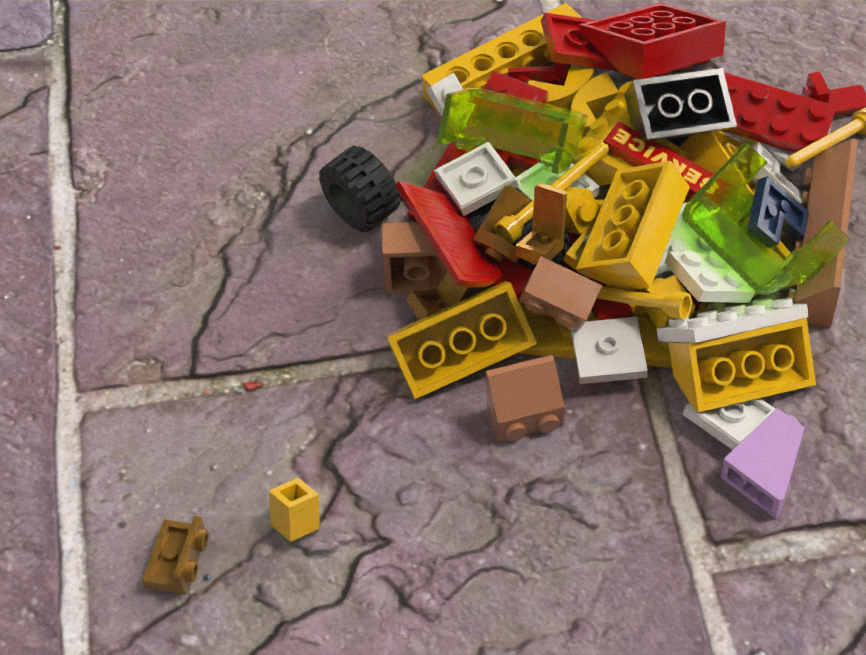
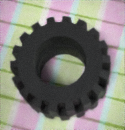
[319,145,401,232]

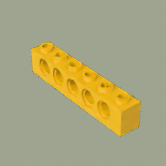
[422,3,582,114]

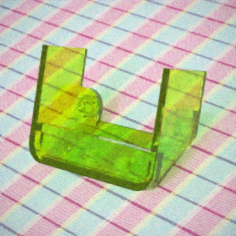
[437,87,588,174]
[683,142,851,295]

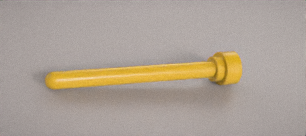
[785,108,866,169]
[494,143,609,244]
[597,286,692,320]

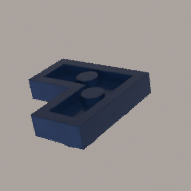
[747,176,809,248]

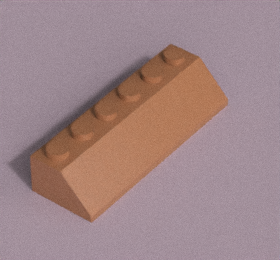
[788,139,858,328]

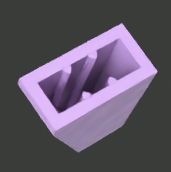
[720,408,805,519]

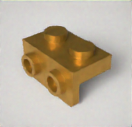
[142,515,209,595]

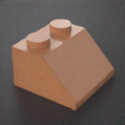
[382,222,448,294]
[519,256,602,330]
[486,355,564,443]

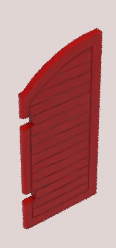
[395,180,504,288]

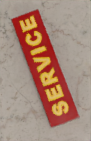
[603,121,728,208]

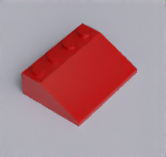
[579,3,726,80]

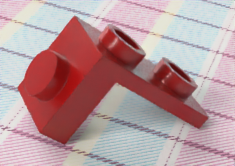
[508,62,571,86]
[802,71,866,116]

